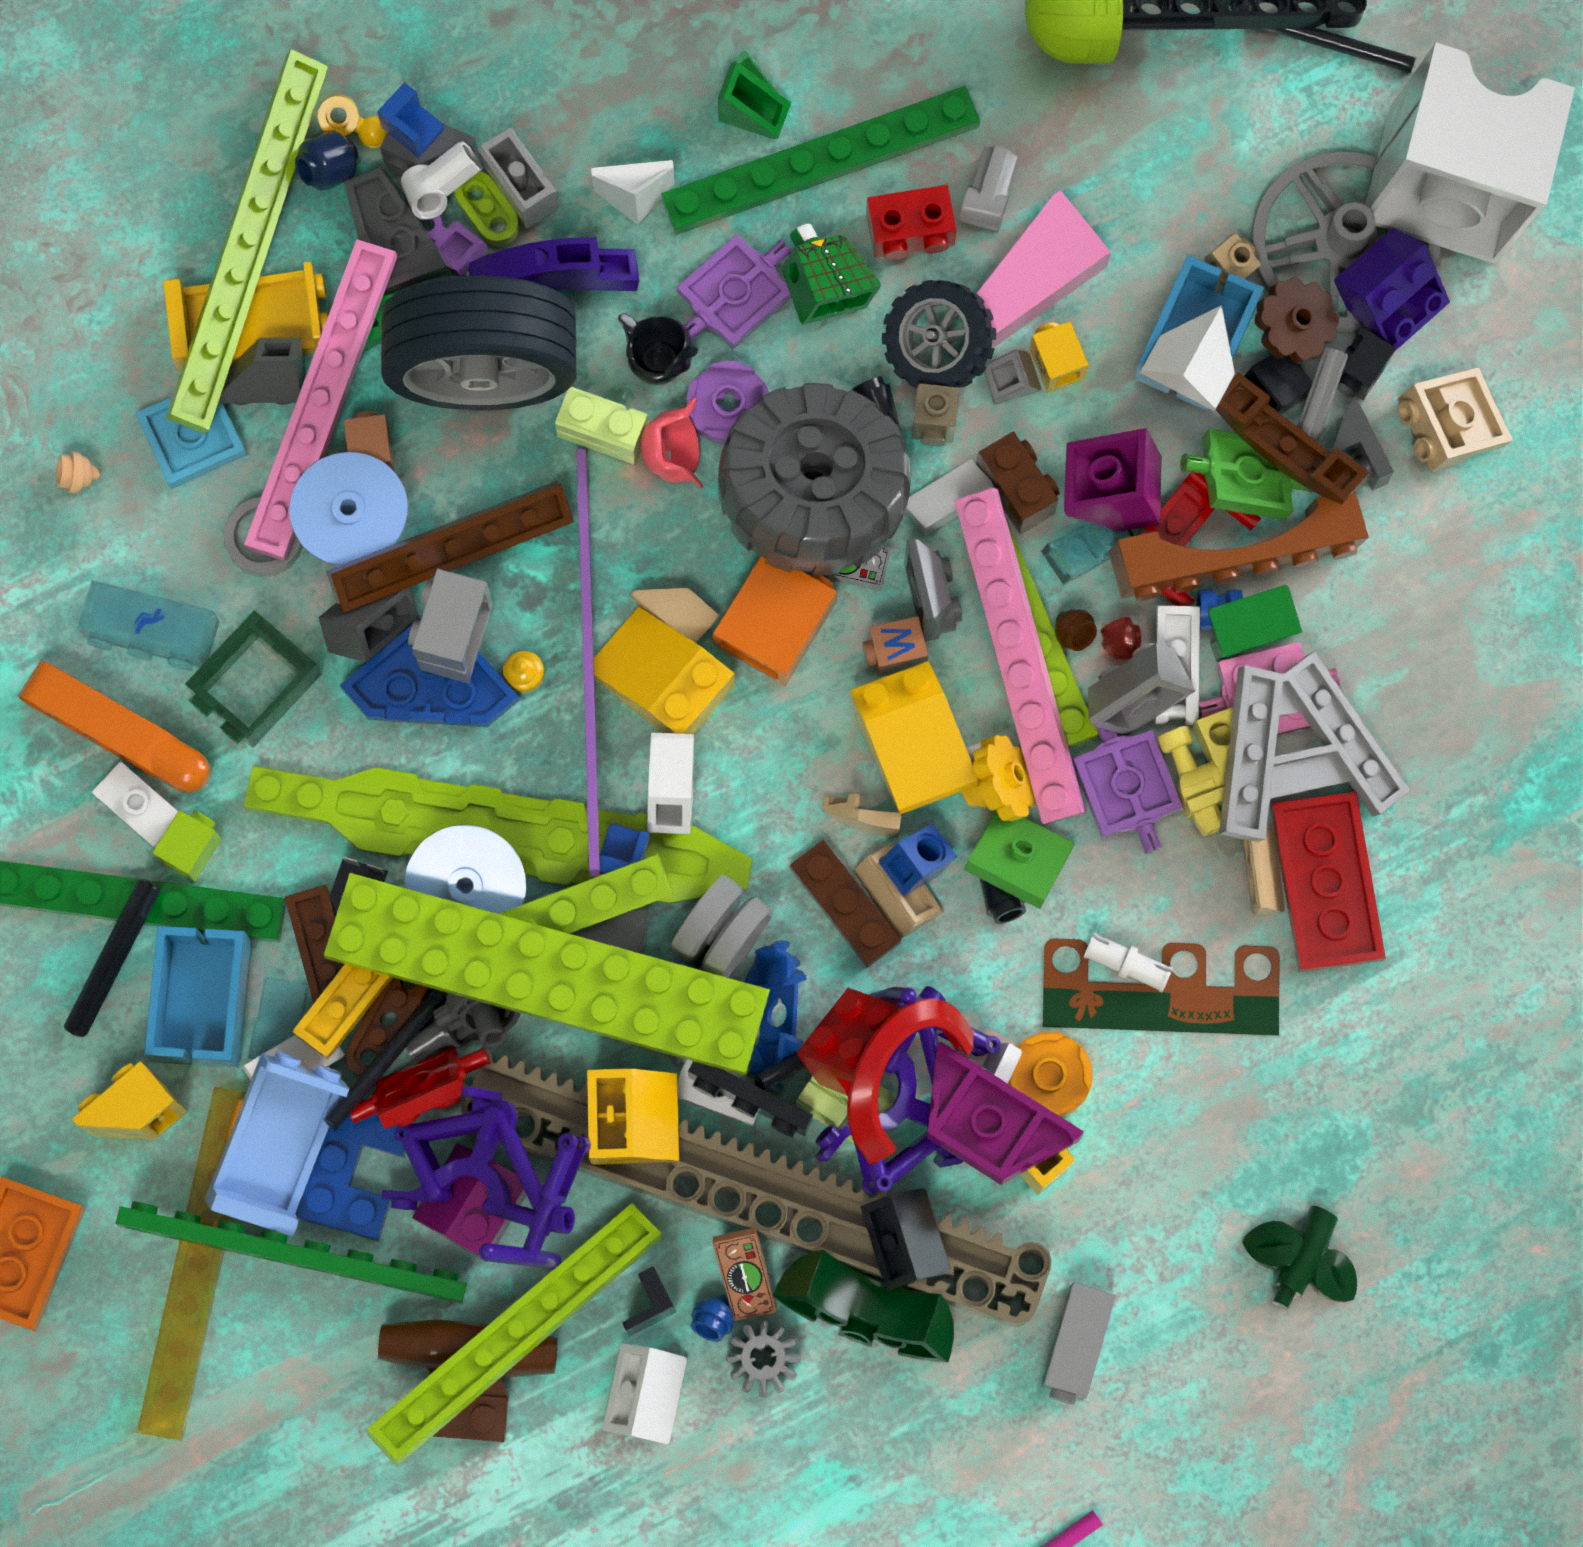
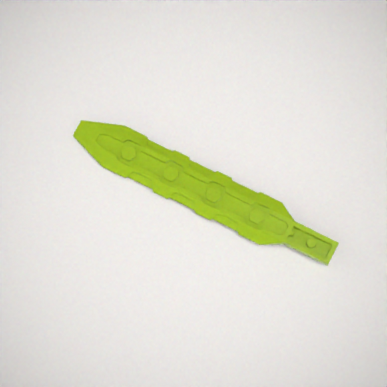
[243,766,753,904]

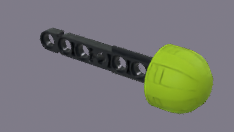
[1025,0,1367,64]

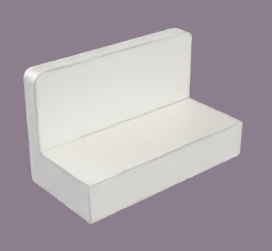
[602,1343,687,1444]

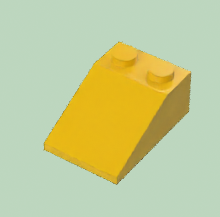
[593,606,735,734]
[849,661,979,815]

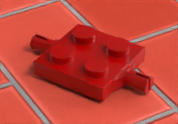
[350,1046,491,1130]

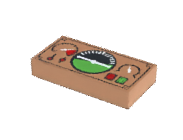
[713,1227,777,1321]

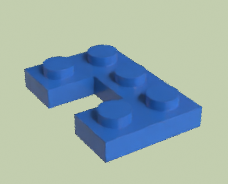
[295,1096,416,1242]

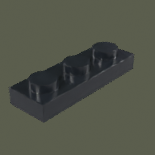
[688,1061,813,1138]

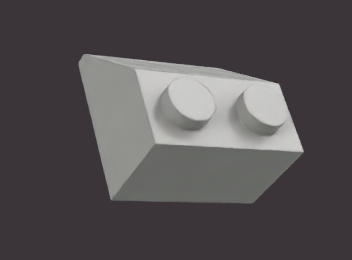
[1088,643,1196,736]

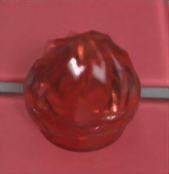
[1100,617,1141,660]

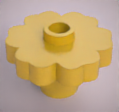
[961,735,1035,822]

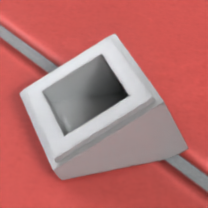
[984,349,1041,404]

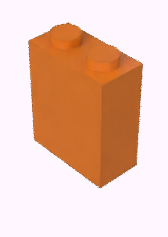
[713,556,837,686]

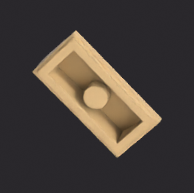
[1243,828,1285,916]
[854,841,944,939]

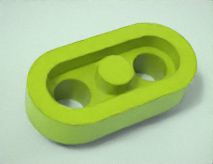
[454,171,519,247]

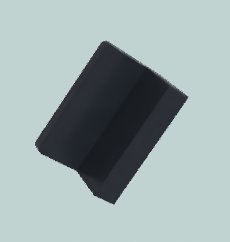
[860,1188,950,1291]
[622,1266,676,1337]

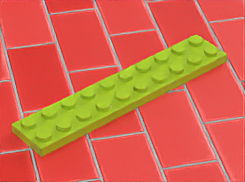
[324,873,770,1076]

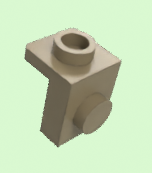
[912,384,959,446]

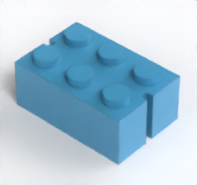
[1134,255,1264,411]
[144,926,251,1068]

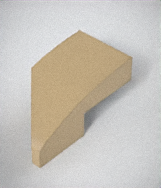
[629,588,719,643]
[822,793,901,838]

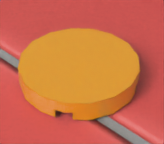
[1008,1032,1093,1117]

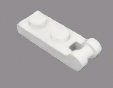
[1154,606,1200,725]

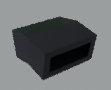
[1244,354,1313,414]

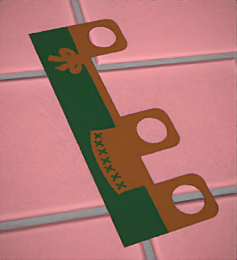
[1043,938,1280,1036]

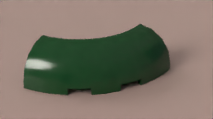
[773,1250,954,1363]

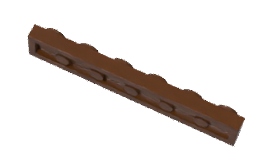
[326,481,573,613]

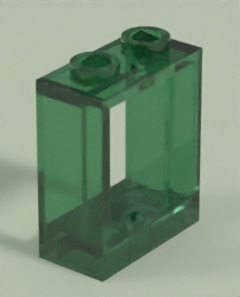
[185,610,322,748]

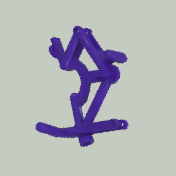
[814,986,1001,1194]
[381,1087,591,1270]

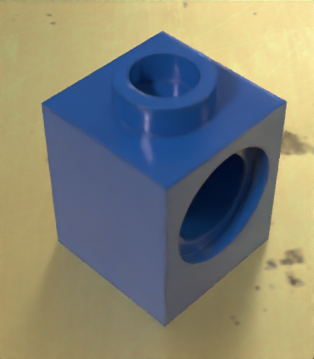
[879,823,957,896]

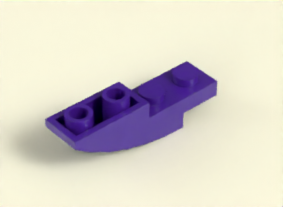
[468,237,639,291]

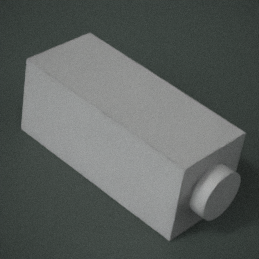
[1041,1282,1116,1405]

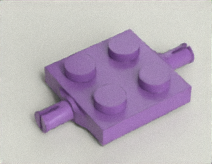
[677,235,792,349]
[1072,727,1183,854]

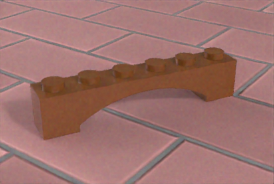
[1108,491,1369,601]

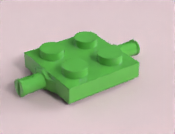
[1180,428,1313,520]

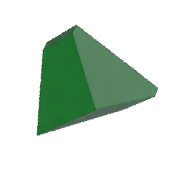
[718,50,791,139]

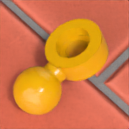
[318,94,387,149]

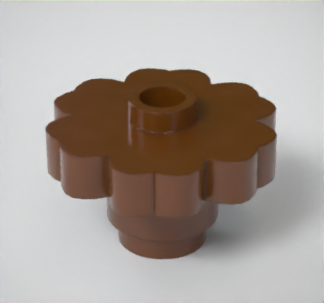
[1254,277,1339,364]

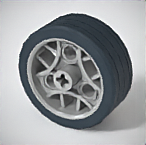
[381,275,577,411]

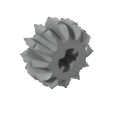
[726,1320,801,1397]

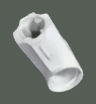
[401,140,483,220]

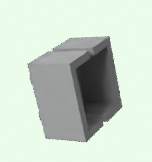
[408,569,493,684]

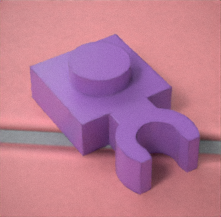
[427,215,488,276]

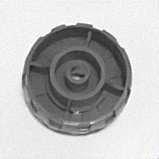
[718,383,911,576]

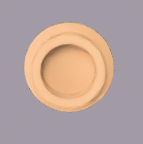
[56,451,101,494]

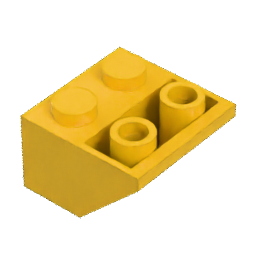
[72,1061,188,1140]
[587,1069,679,1165]

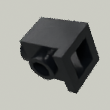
[1337,326,1396,401]

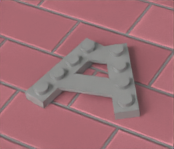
[1219,651,1410,842]

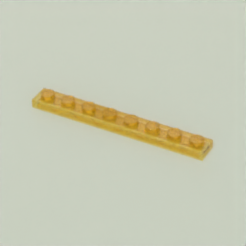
[137,1087,246,1441]

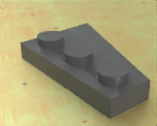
[344,167,452,296]

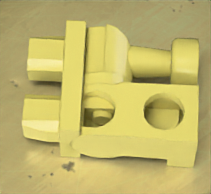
[1157,707,1233,837]

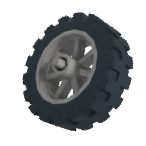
[882,280,996,388]

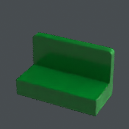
[1207,585,1303,660]

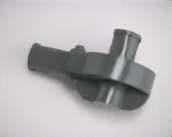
[406,993,521,1062]

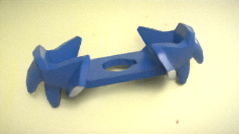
[744,940,807,1091]

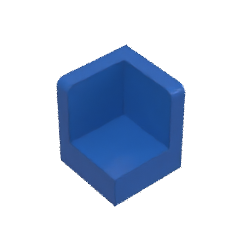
[377,82,444,158]
[599,824,651,874]

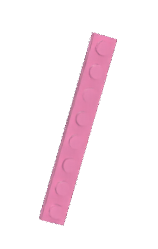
[244,239,398,561]
[954,488,1086,824]

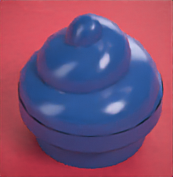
[691,1295,734,1342]

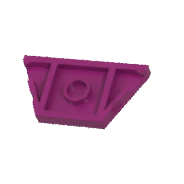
[927,1042,1084,1185]

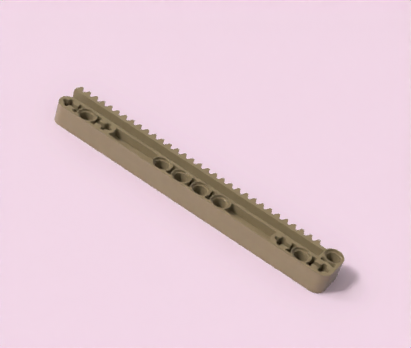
[461,1049,1052,1327]

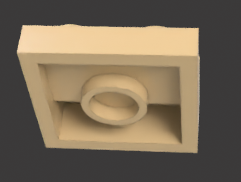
[1397,367,1513,472]

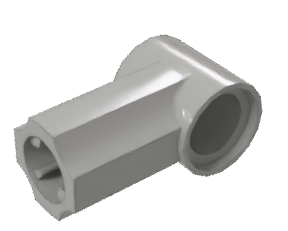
[959,145,1018,232]

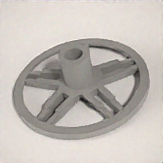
[1251,151,1441,332]

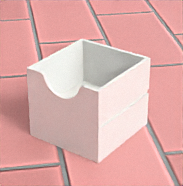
[1365,42,1575,264]

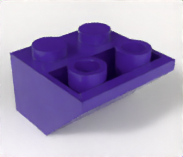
[1334,227,1450,351]

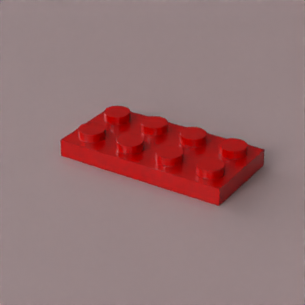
[1270,792,1386,972]

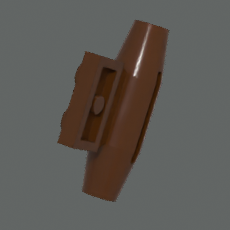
[378,1319,558,1442]

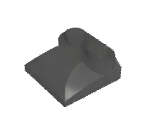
[904,538,962,642]

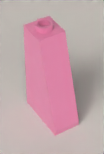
[976,190,1111,348]

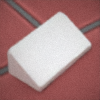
[906,459,995,537]

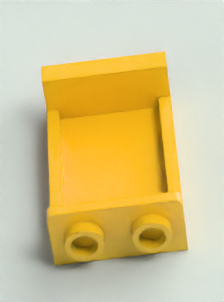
[163,261,329,372]

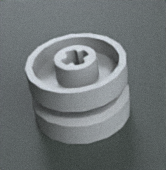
[669,874,774,978]

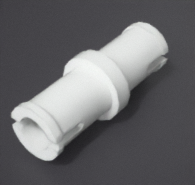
[1083,932,1173,993]

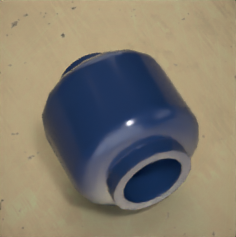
[295,130,358,191]

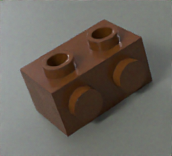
[976,431,1060,535]

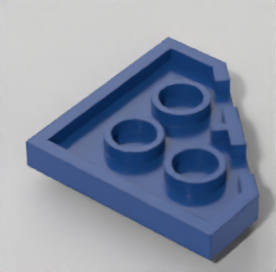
[340,617,519,727]

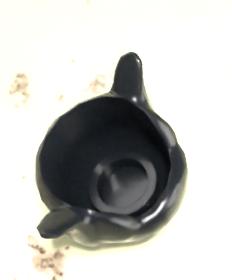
[618,313,698,385]

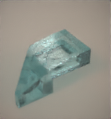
[248,977,309,1059]

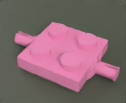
[1199,642,1340,735]

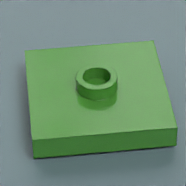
[964,810,1075,909]

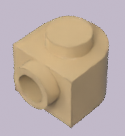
[1204,233,1262,286]

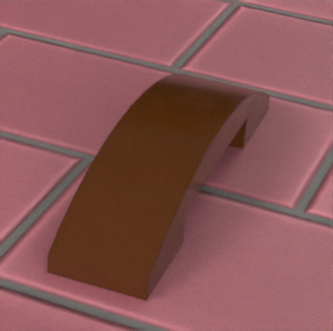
[1216,372,1370,504]

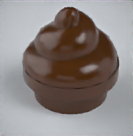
[1054,609,1097,651]

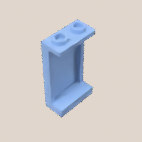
[205,1051,349,1237]

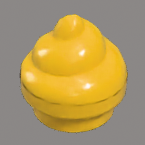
[502,650,545,693]

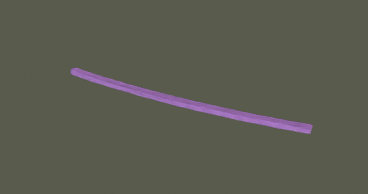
[576,448,600,876]

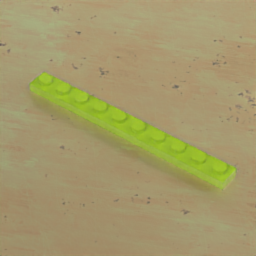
[166,49,328,434]

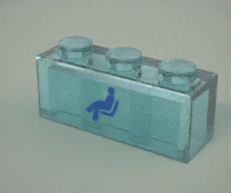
[77,580,220,671]

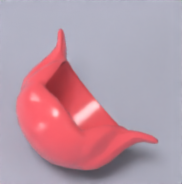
[640,398,703,489]

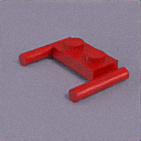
[1140,472,1261,606]

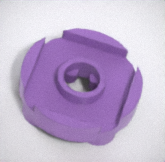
[687,361,769,445]

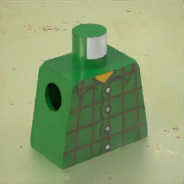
[782,224,881,325]

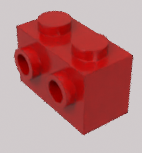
[866,184,957,260]

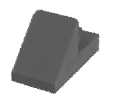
[1330,399,1394,491]

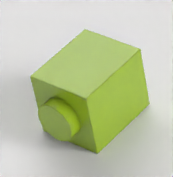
[152,810,222,882]

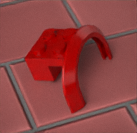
[797,987,974,1165]

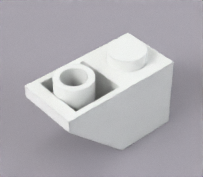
[647,733,694,834]

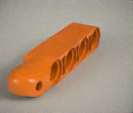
[18,660,211,794]

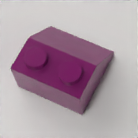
[1064,428,1162,532]
[412,1143,527,1262]

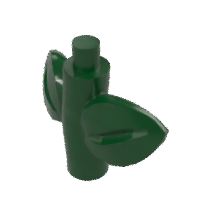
[1242,1205,1357,1310]

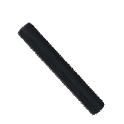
[64,879,160,1037]

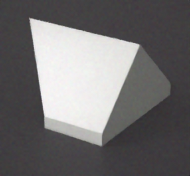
[591,160,675,225]
[1140,305,1235,411]

